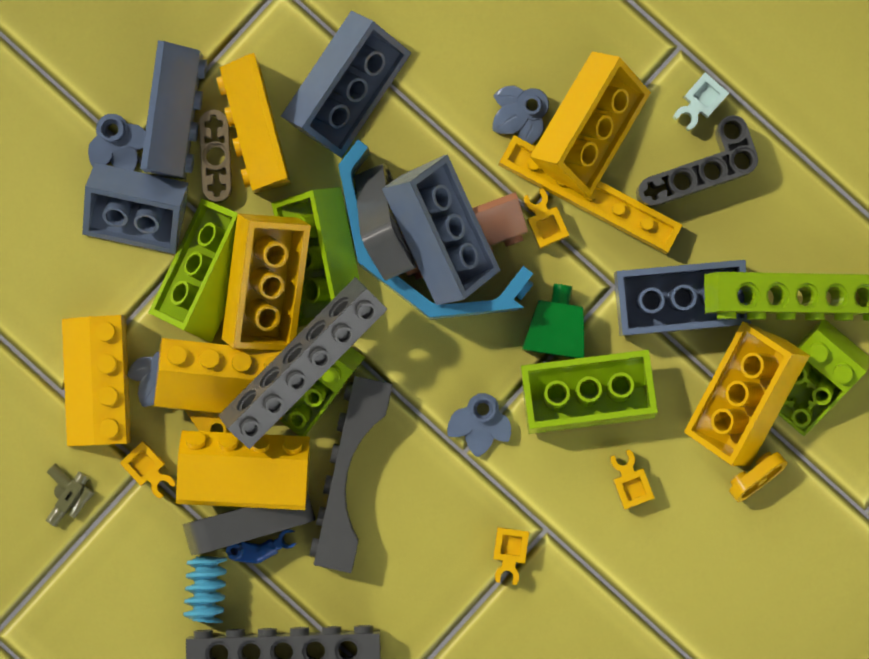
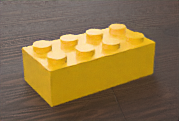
[222,213,311,351]

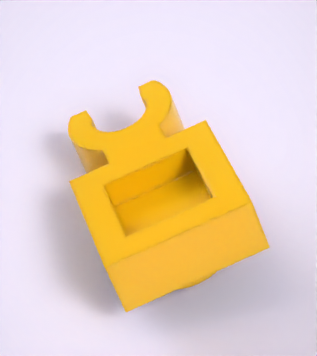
[523,188,569,249]
[120,441,177,499]
[610,449,655,510]
[493,527,529,585]

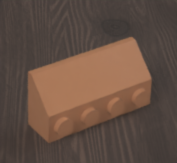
[402,192,528,280]

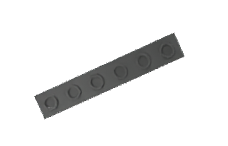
[218,277,387,449]
[186,625,381,659]

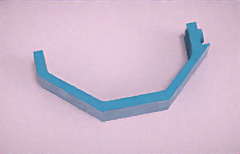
[338,140,534,320]

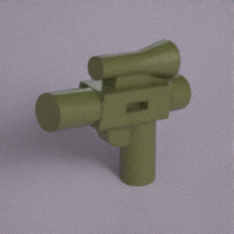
[46,464,96,527]

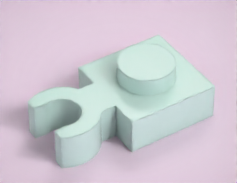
[673,72,729,131]

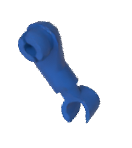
[226,529,298,564]

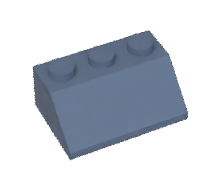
[82,163,189,254]

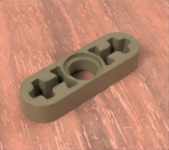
[199,110,232,203]

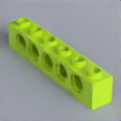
[704,272,869,321]

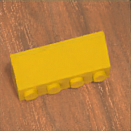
[530,51,651,198]
[216,53,291,194]
[62,315,131,446]
[684,321,810,466]
[153,338,282,420]
[176,430,310,510]

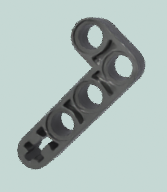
[636,115,758,208]
[354,163,416,281]
[182,491,316,555]

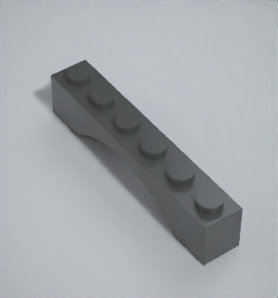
[309,376,393,573]

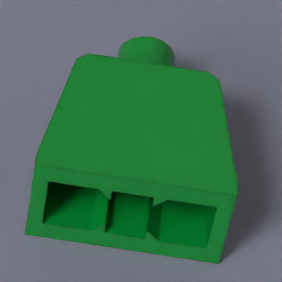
[522,284,584,359]

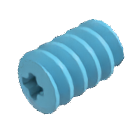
[183,556,228,623]

